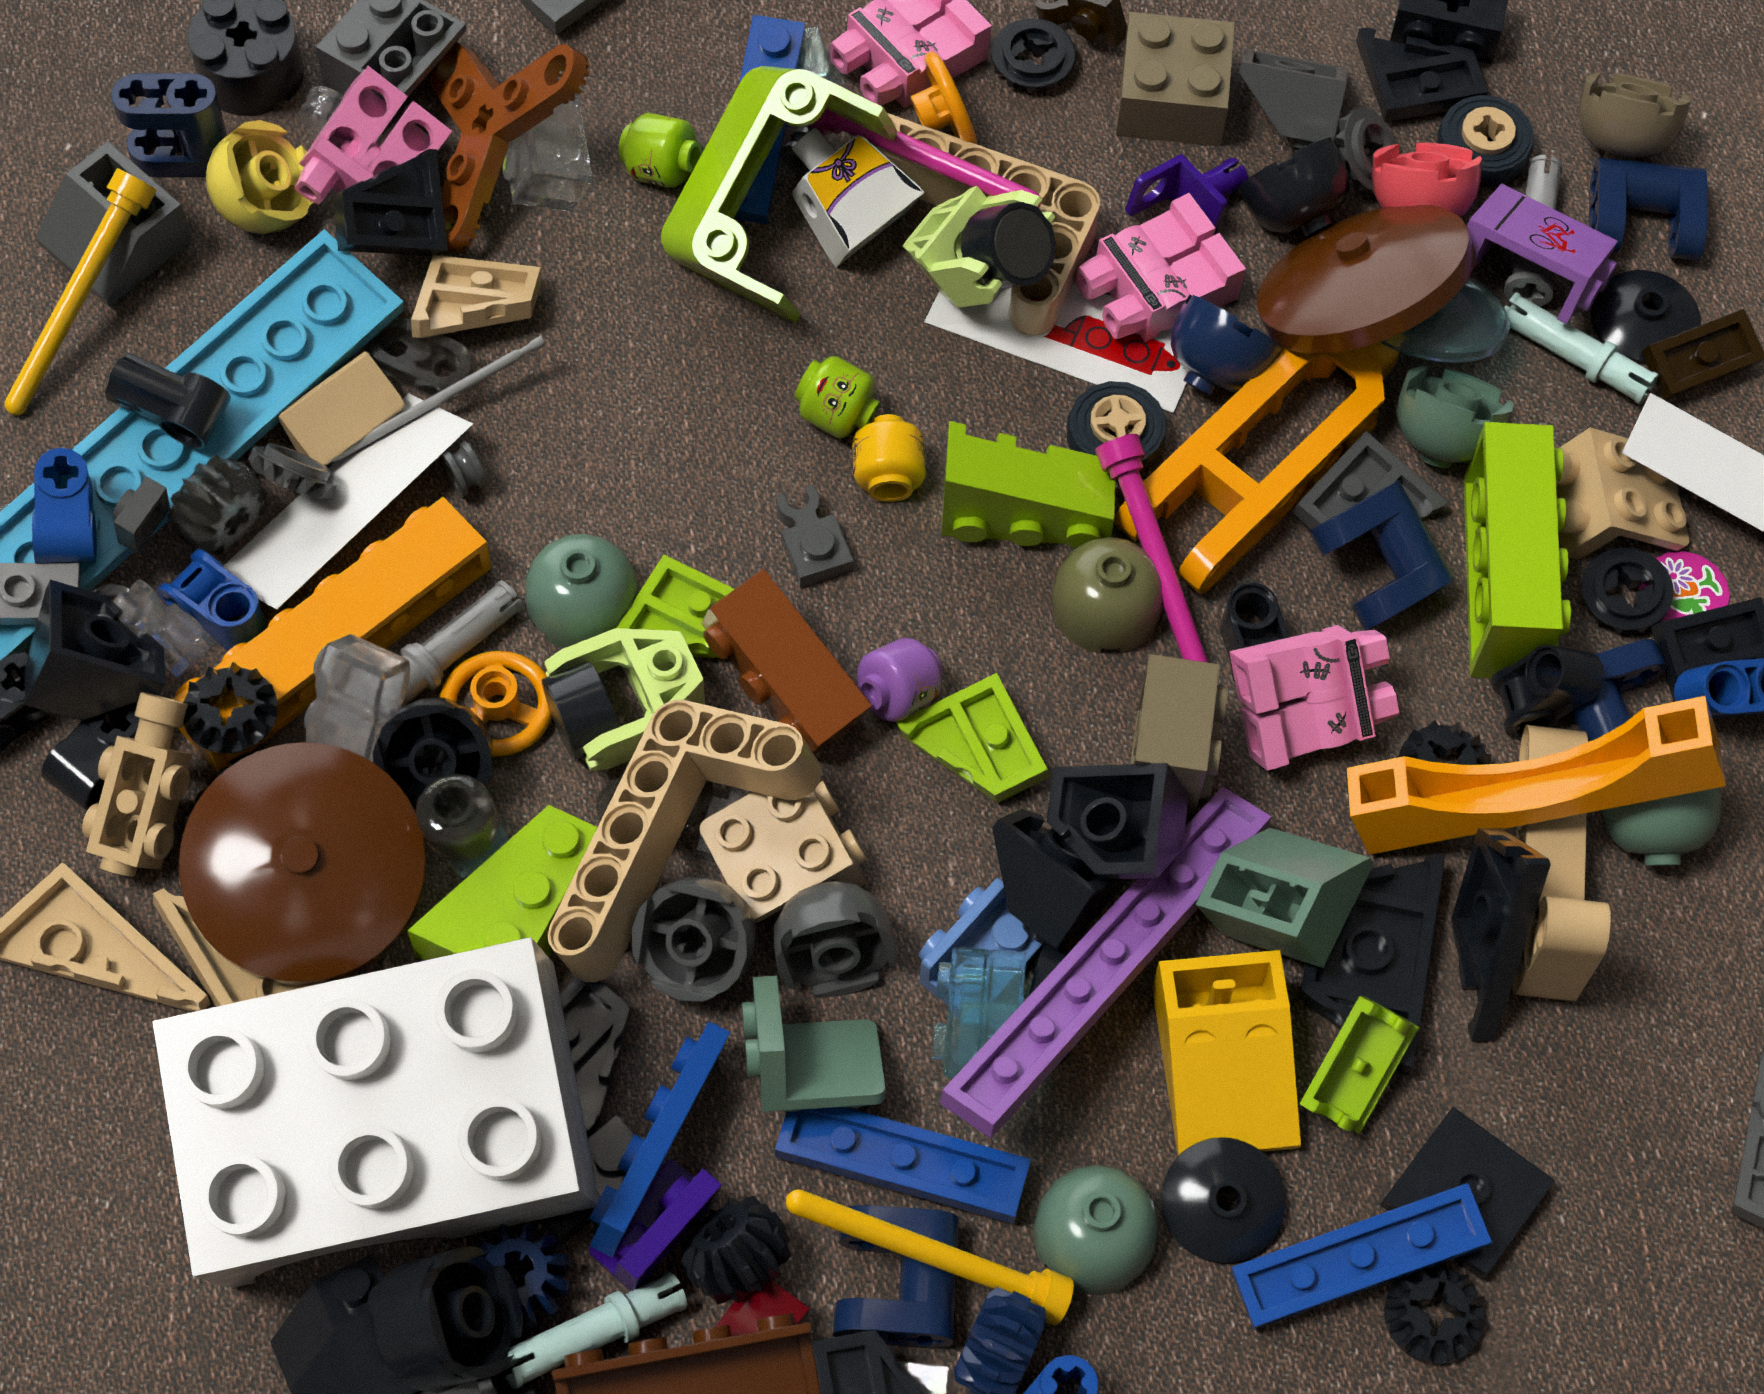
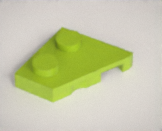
[617,555,734,658]
[896,673,1050,803]

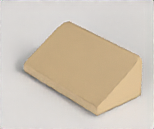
[277,351,406,465]

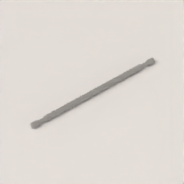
[325,335,546,466]

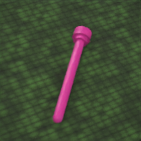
[806,108,1041,208]
[1095,433,1209,663]

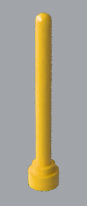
[4,168,157,416]
[786,1189,1074,1326]

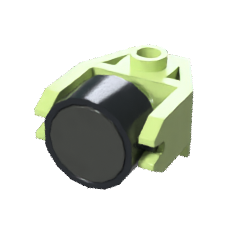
[902,186,1056,308]
[541,628,705,771]

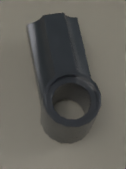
[105,352,231,449]

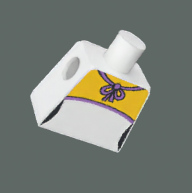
[792,128,924,268]

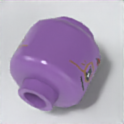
[857,638,943,722]

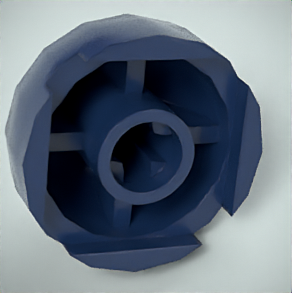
[1171,294,1284,397]

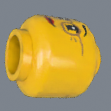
[852,414,926,502]

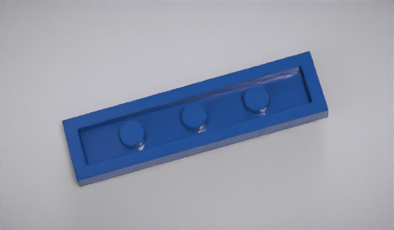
[734,15,806,224]
[589,1021,731,1257]
[775,1107,1031,1224]
[1231,1183,1492,1330]

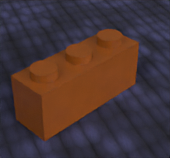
[701,568,872,755]

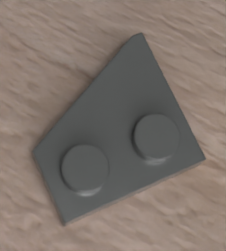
[1292,431,1447,547]

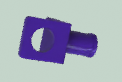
[1125,154,1248,235]

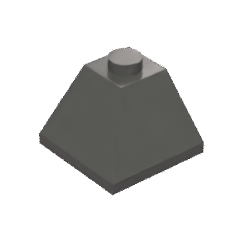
[1239,48,1347,148]

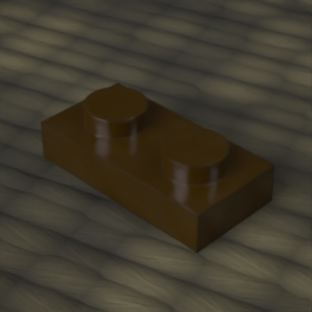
[1641,309,1764,400]

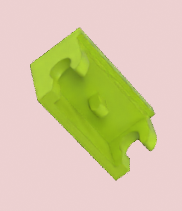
[1299,996,1420,1134]

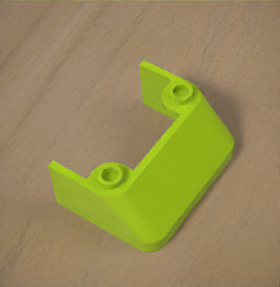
[661,66,898,323]

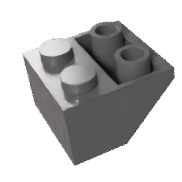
[316,0,467,102]
[35,141,192,307]

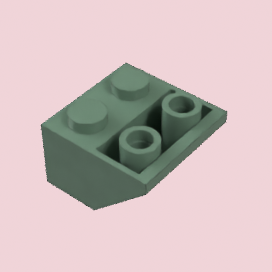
[1195,827,1374,968]

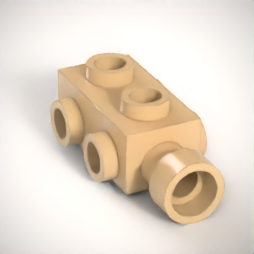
[82,692,192,877]

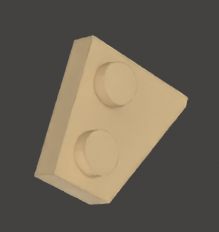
[411,255,541,338]

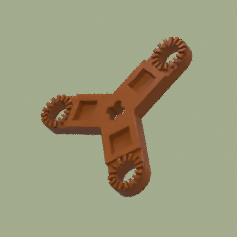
[430,42,590,254]

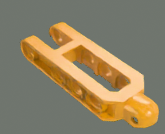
[1114,335,1401,594]

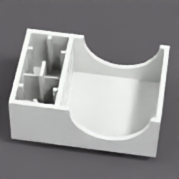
[153,937,599,1288]

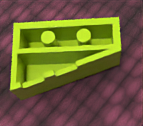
[941,421,1115,549]
[407,805,598,961]

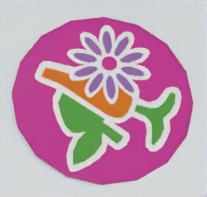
[1642,551,1730,622]

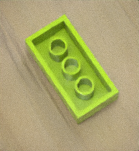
[1463,422,1571,678]

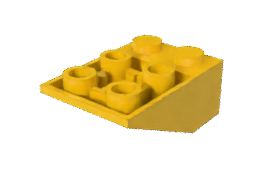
[1152,950,1301,1156]

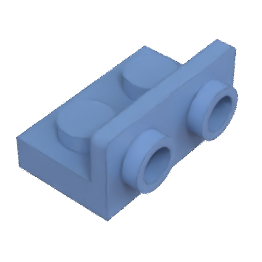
[919,877,1044,1027]

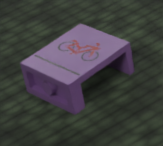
[1467,183,1618,324]

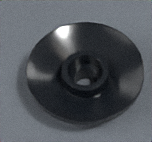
[1591,270,1700,365]
[1161,1137,1285,1263]

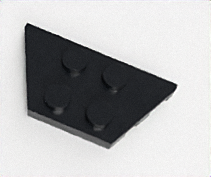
[1451,828,1551,1041]
[1298,853,1445,1075]

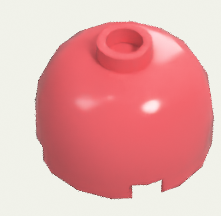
[1372,142,1483,218]

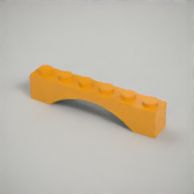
[1347,696,1726,855]

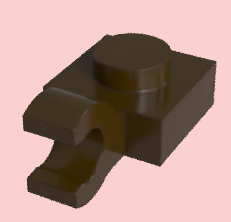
[1034,0,1127,47]

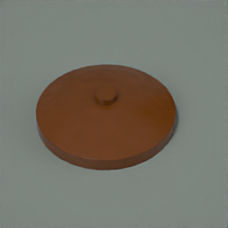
[1257,205,1476,354]
[179,742,426,985]

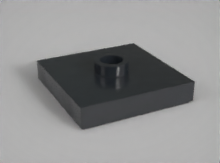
[1380,1107,1555,1281]

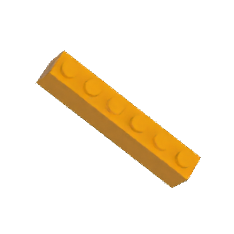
[173,497,492,772]

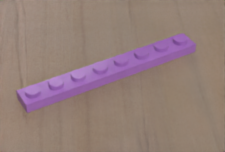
[940,786,1272,1139]

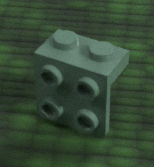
[742,976,886,1112]

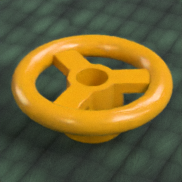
[910,51,977,144]
[440,651,552,757]

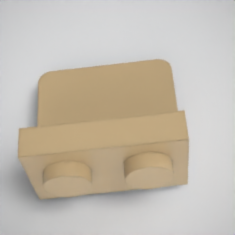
[1556,427,1689,560]
[700,781,867,922]

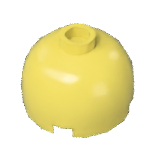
[206,120,313,234]

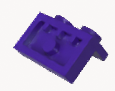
[589,1160,722,1291]

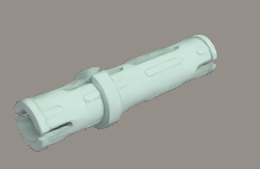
[1498,292,1659,405]
[503,1272,687,1389]

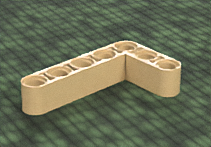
[851,113,1100,336]
[547,700,822,982]
[1512,725,1611,1002]

